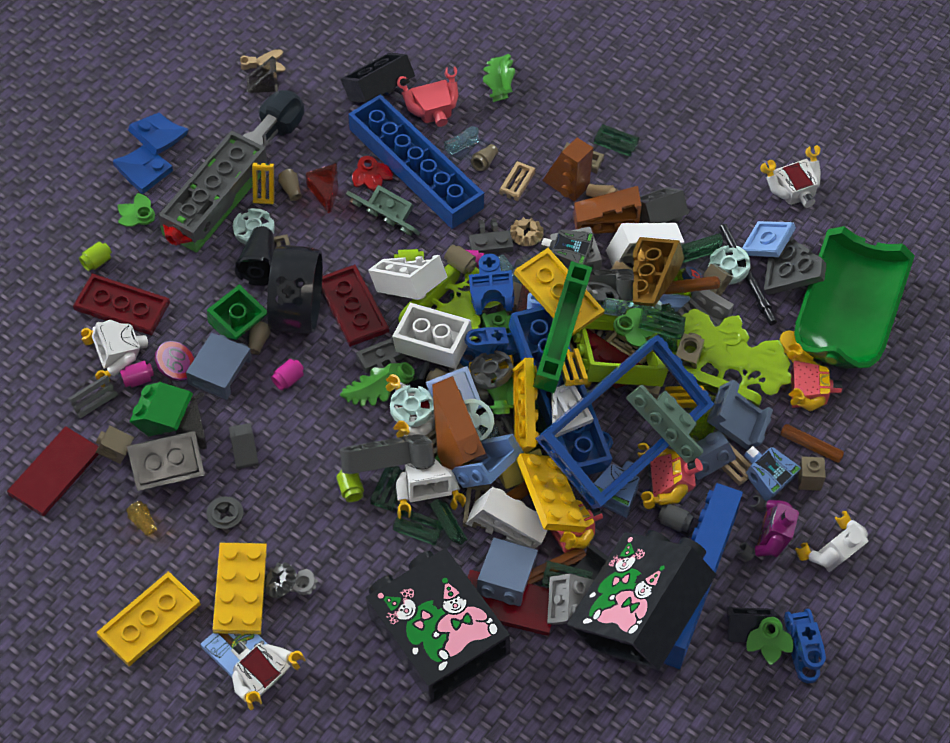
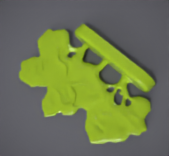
[399,264,501,340]
[666,309,792,407]

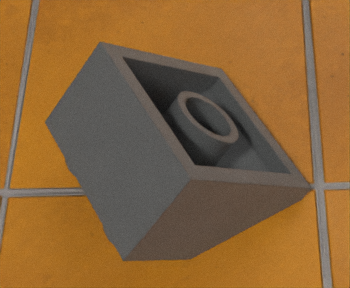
[640,187,689,223]

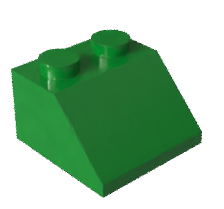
[207,284,267,340]
[129,382,193,437]

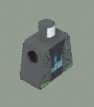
[541,229,594,269]

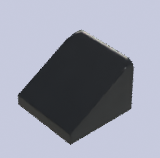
[408,361,430,388]

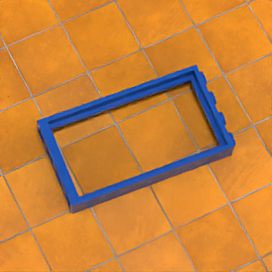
[535,335,715,510]

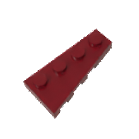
[570,329,642,389]

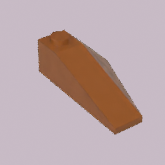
[432,376,488,470]

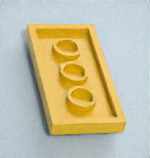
[514,248,605,336]
[513,358,539,454]
[516,453,587,533]
[213,543,267,634]
[96,571,201,667]

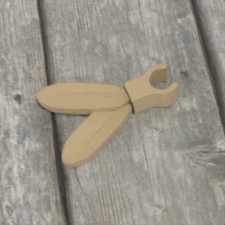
[240,49,285,72]

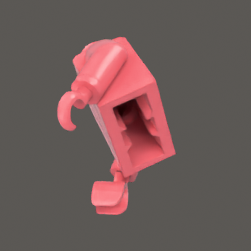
[397,66,459,127]

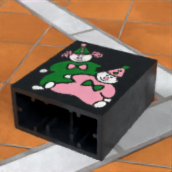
[567,530,717,670]
[366,548,511,704]

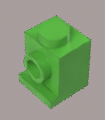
[481,310,511,337]

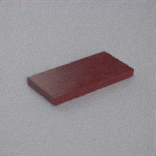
[322,264,389,347]
[73,273,170,336]
[7,426,99,517]
[468,570,552,636]

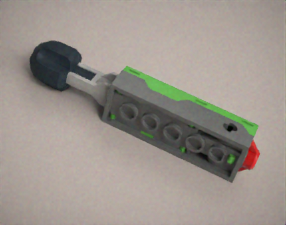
[159,90,304,253]

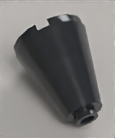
[234,226,275,286]

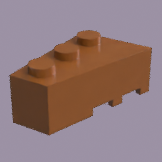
[542,138,593,202]
[573,186,642,234]

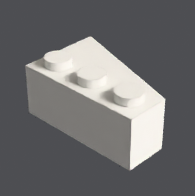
[606,223,685,267]
[368,255,448,300]
[465,487,547,549]

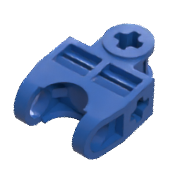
[469,254,515,315]
[460,327,521,368]
[784,609,826,683]

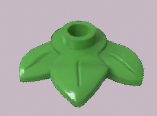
[117,193,155,227]
[613,308,657,348]
[746,617,794,665]

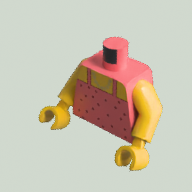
[787,343,842,411]
[637,443,703,509]
[550,500,603,553]

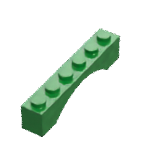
[533,261,592,393]

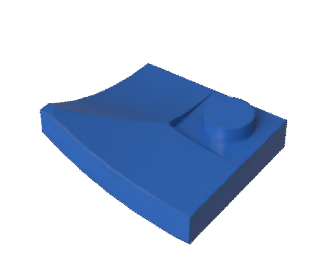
[128,112,188,155]
[113,145,173,194]

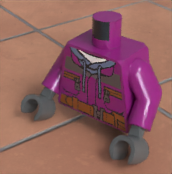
[738,495,799,561]

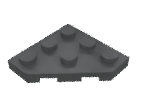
[764,237,826,295]

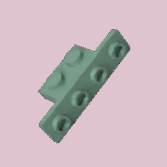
[346,185,420,236]
[626,385,703,463]

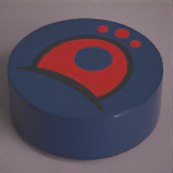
[682,267,703,280]

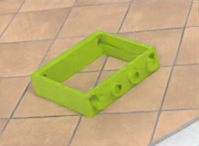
[573,309,668,387]

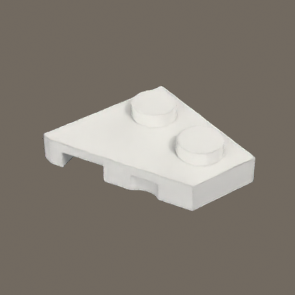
[551,384,594,437]

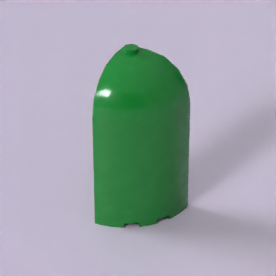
[794,226,915,368]

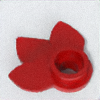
[352,156,393,192]

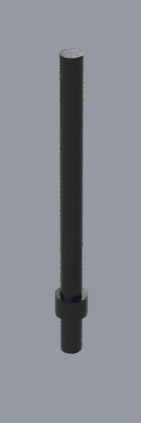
[719,224,777,325]

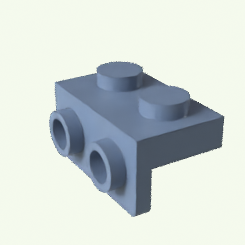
[695,430,736,480]

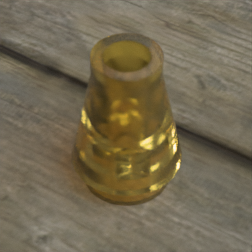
[126,501,157,536]

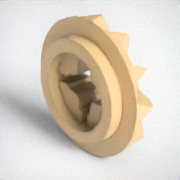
[510,217,543,246]

